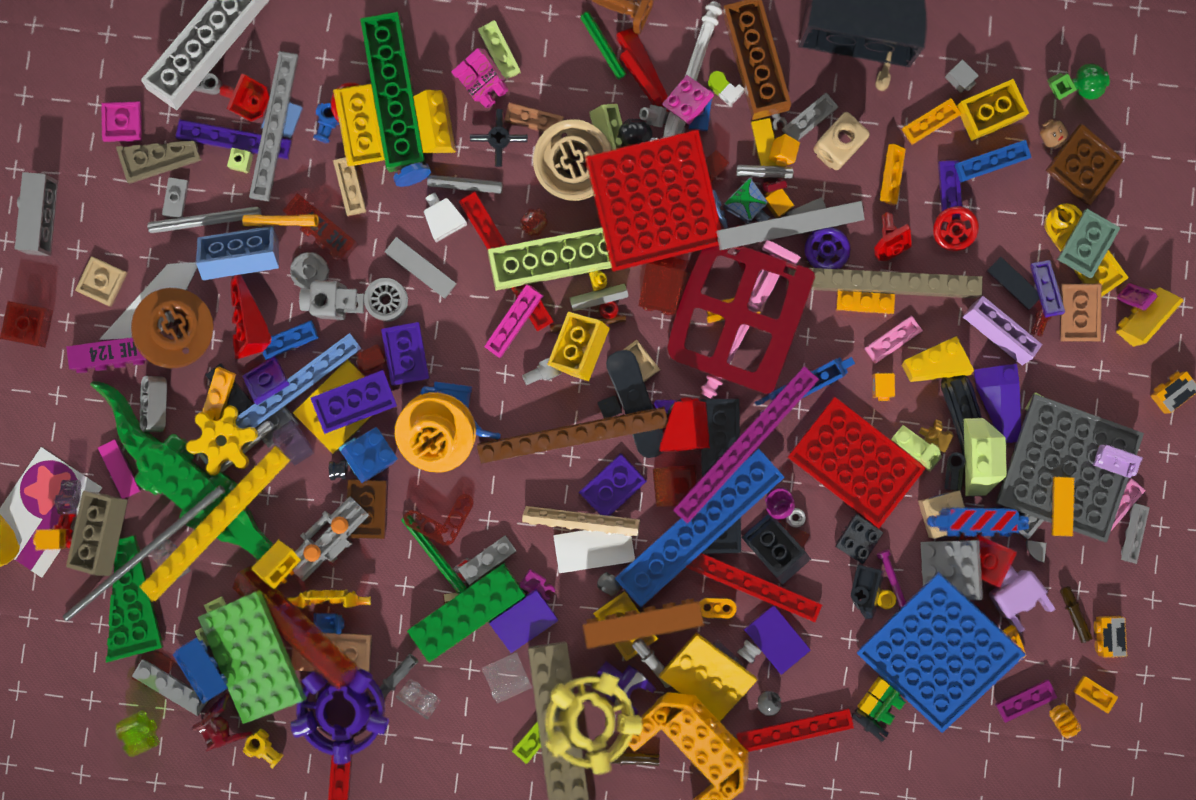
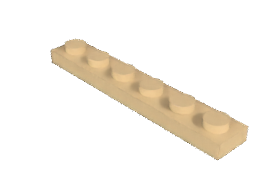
[522,506,640,536]

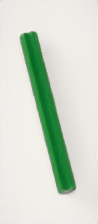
[401,514,466,594]

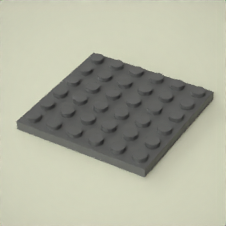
[996,394,1144,543]

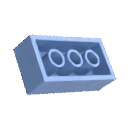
[196,226,279,280]

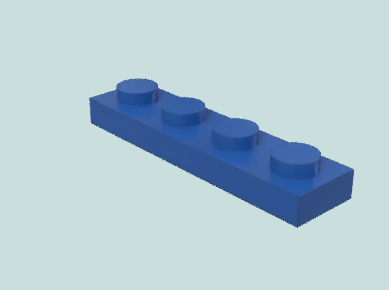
[954,140,1032,183]

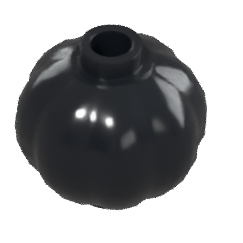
[617,118,653,147]

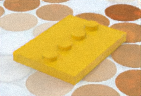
[293,359,372,454]
[659,633,757,722]

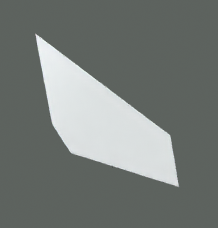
[99,262,197,340]

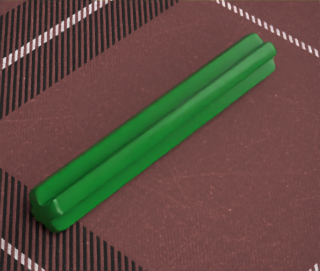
[581,12,626,80]

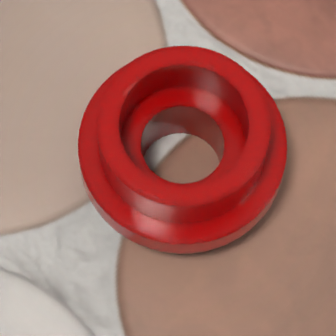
[599,301,618,319]

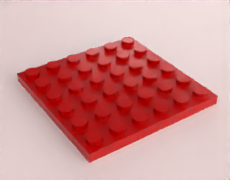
[585,130,721,271]

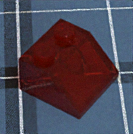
[653,465,697,507]

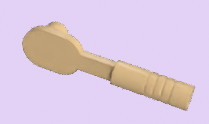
[876,52,892,91]

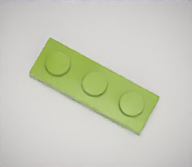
[512,722,541,764]

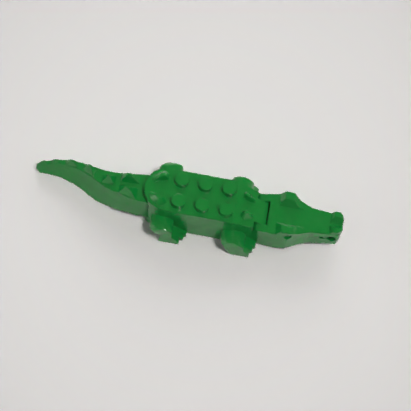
[90,381,274,560]

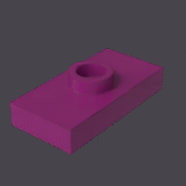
[1117,283,1158,310]

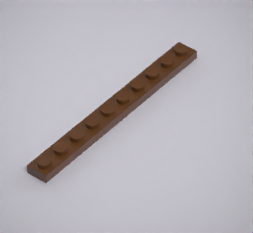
[477,407,668,464]

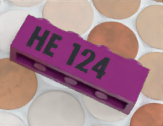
[66,338,148,373]

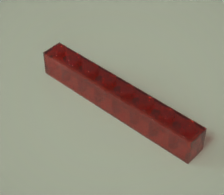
[232,565,358,690]

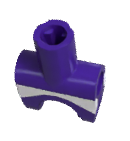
[596,661,656,716]

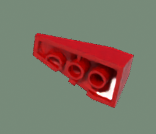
[231,274,271,359]

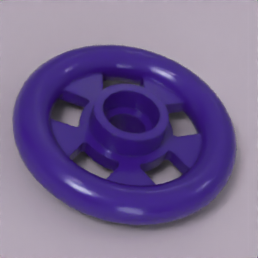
[805,227,850,269]

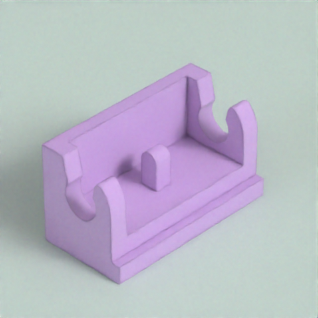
[1093,445,1142,478]

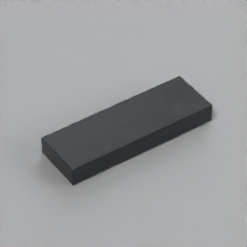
[987,257,1040,310]

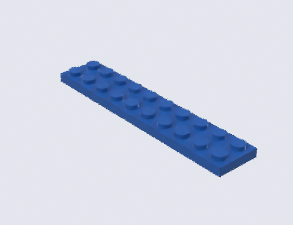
[615,448,785,607]

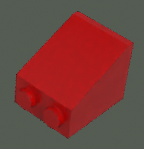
[660,397,710,452]

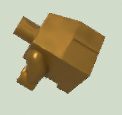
[919,419,953,452]

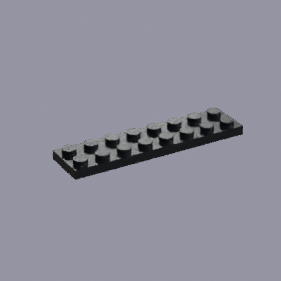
[700,399,741,553]

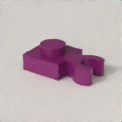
[519,569,555,600]

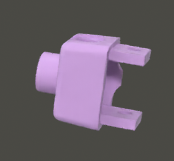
[989,565,1055,633]

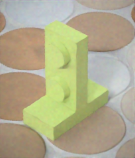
[891,425,942,472]

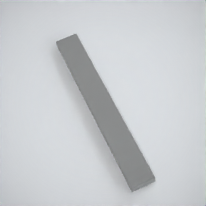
[249,51,299,201]
[716,201,865,250]

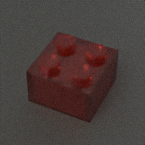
[0,301,53,348]

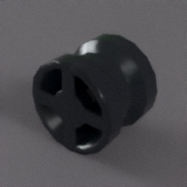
[329,460,347,480]

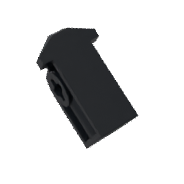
[851,565,885,619]

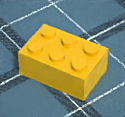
[957,79,1029,141]

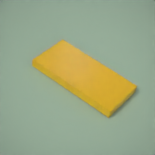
[333,84,385,166]

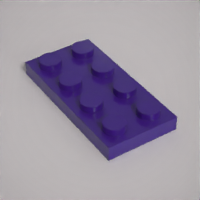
[310,370,397,434]

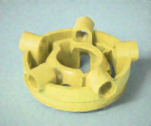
[546,673,642,774]

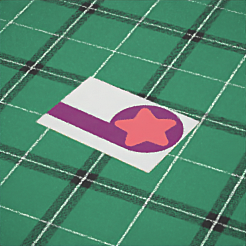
[0,447,102,578]

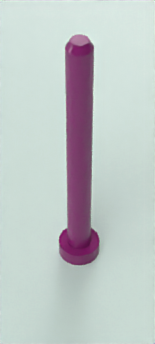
[876,550,906,609]

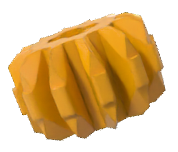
[1049,704,1081,739]

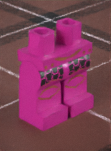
[451,48,508,108]

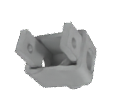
[299,281,365,320]

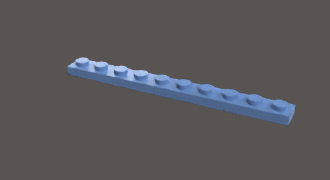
[198,333,362,464]

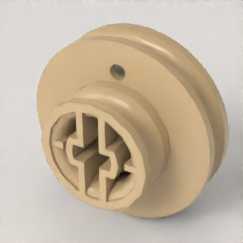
[533,119,612,201]

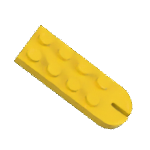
[1044,204,1129,297]

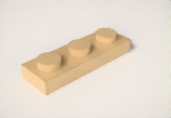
[333,157,366,217]

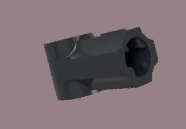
[944,452,965,490]

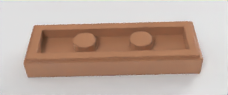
[504,102,564,132]

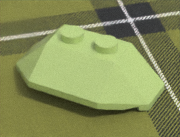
[964,418,1007,496]

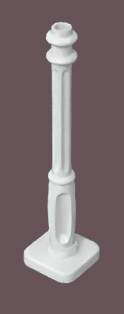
[650,1,722,141]

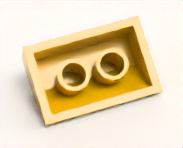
[413,90,456,153]
[1116,287,1184,347]
[547,312,610,381]

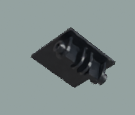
[835,514,883,565]

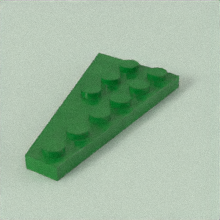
[106,535,164,663]

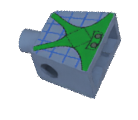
[723,178,770,224]

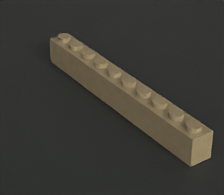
[786,267,982,298]

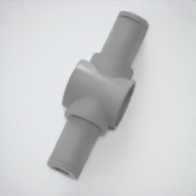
[522,358,562,385]

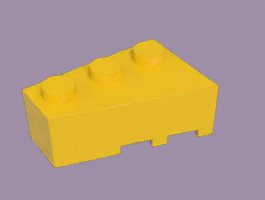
[902,336,974,382]

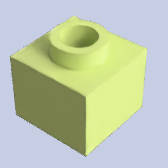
[227,148,253,173]

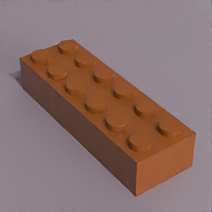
[723,0,791,120]
[583,598,704,648]

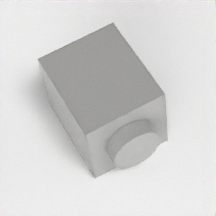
[945,59,979,93]

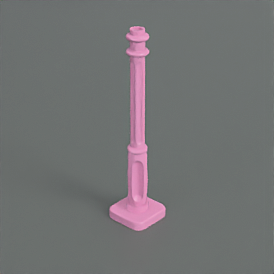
[701,240,801,399]

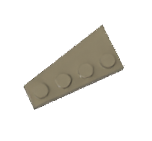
[116,141,202,184]

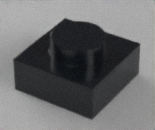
[597,395,622,418]

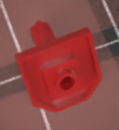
[219,74,269,122]
[874,212,912,261]

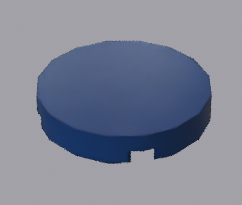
[393,163,431,187]

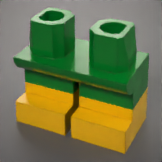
[857,677,906,725]

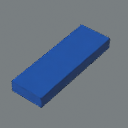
[262,320,319,360]

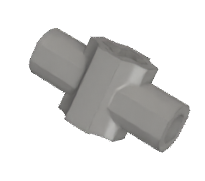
[639,105,669,127]

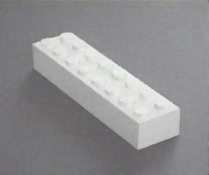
[141,0,269,110]

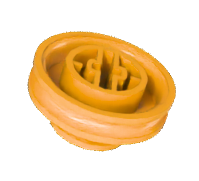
[395,392,476,472]

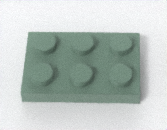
[1057,209,1120,278]

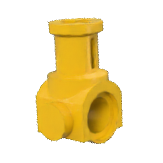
[243,729,284,769]

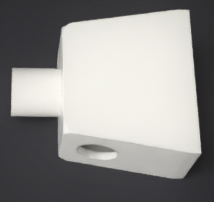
[424,193,468,242]

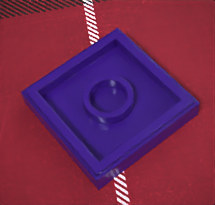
[242,356,290,405]

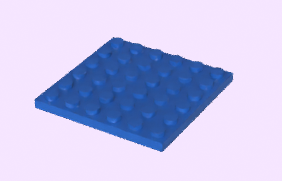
[857,572,1026,733]

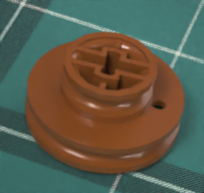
[131,288,213,368]

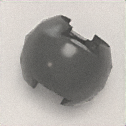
[597,572,621,596]
[758,691,781,715]

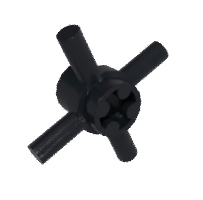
[470,109,528,167]

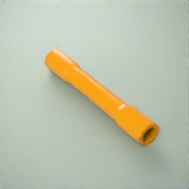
[242,215,319,226]

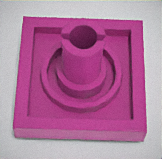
[662,75,714,125]

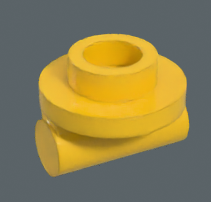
[589,270,607,292]

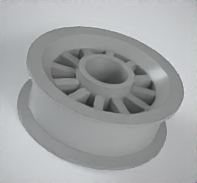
[364,278,408,321]

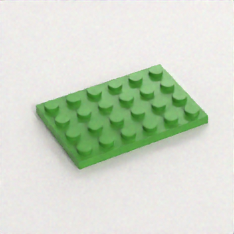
[198,590,307,724]

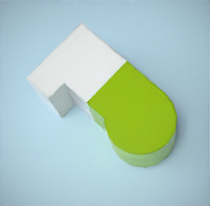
[708,71,744,107]

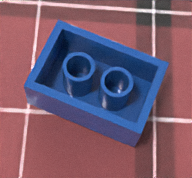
[173,638,228,704]

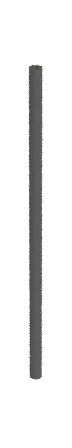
[63,485,225,621]

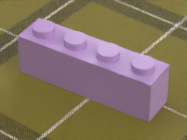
[963,296,1043,365]

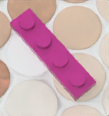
[484,284,544,358]

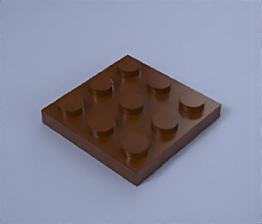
[1045,124,1124,205]

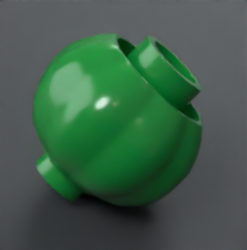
[1072,63,1110,100]

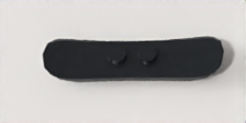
[606,349,665,458]
[941,375,982,458]

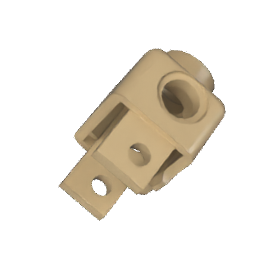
[813,112,870,170]

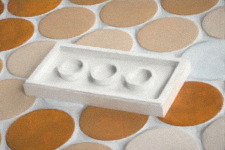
[553,530,635,573]

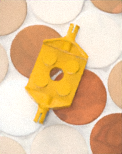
[284,590,371,608]

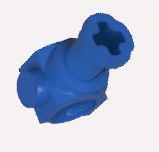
[313,103,339,143]

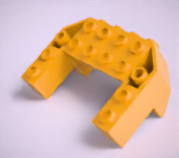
[628,692,748,800]

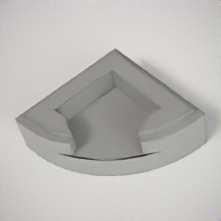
[1026,540,1047,562]

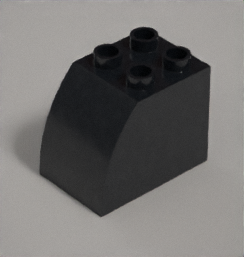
[798,0,927,68]

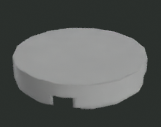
[290,252,329,288]

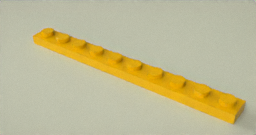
[140,446,290,601]

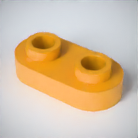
[699,598,737,618]

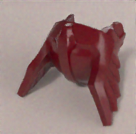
[192,693,253,752]

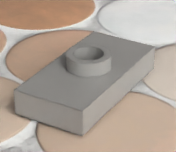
[162,178,189,218]

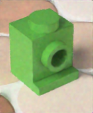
[1047,73,1077,100]

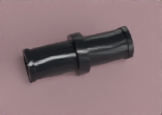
[851,708,889,742]

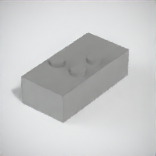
[15,172,58,256]

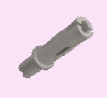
[632,638,670,688]

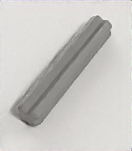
[736,165,793,178]

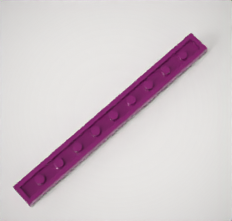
[673,366,819,524]

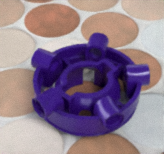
[291,667,389,764]

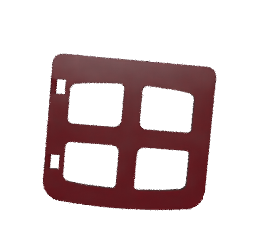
[667,245,815,394]

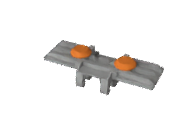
[292,496,369,581]

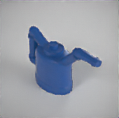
[420,382,501,440]

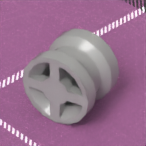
[737,640,762,664]

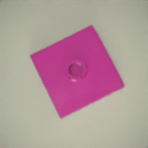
[101,102,142,142]

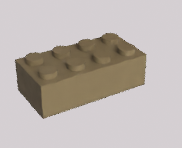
[66,491,128,576]

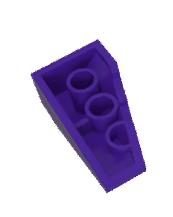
[974,364,1021,443]

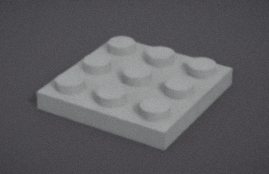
[921,540,983,600]

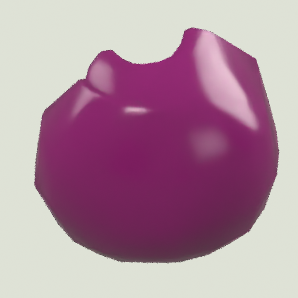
[765,488,795,519]

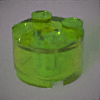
[116,710,160,757]

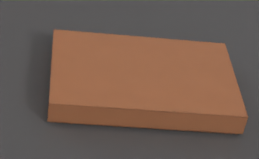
[1060,284,1102,341]

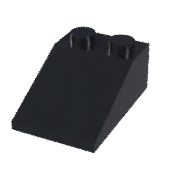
[741,514,811,585]

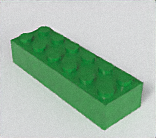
[407,563,526,663]

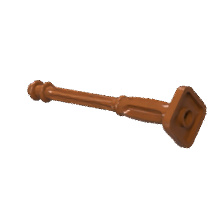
[591,0,654,35]

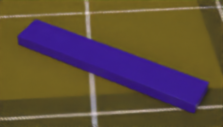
[176,119,292,160]

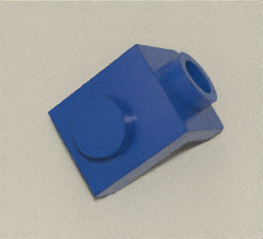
[313,613,344,634]

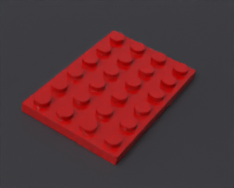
[787,397,926,528]

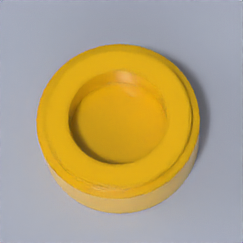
[877,590,896,609]

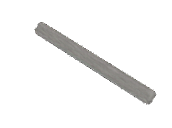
[147,207,261,233]

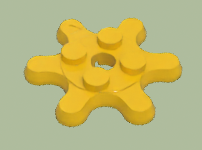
[186,406,258,475]

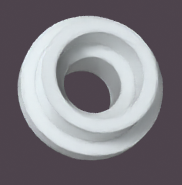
[786,508,806,527]

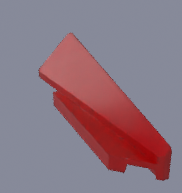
[616,28,670,112]

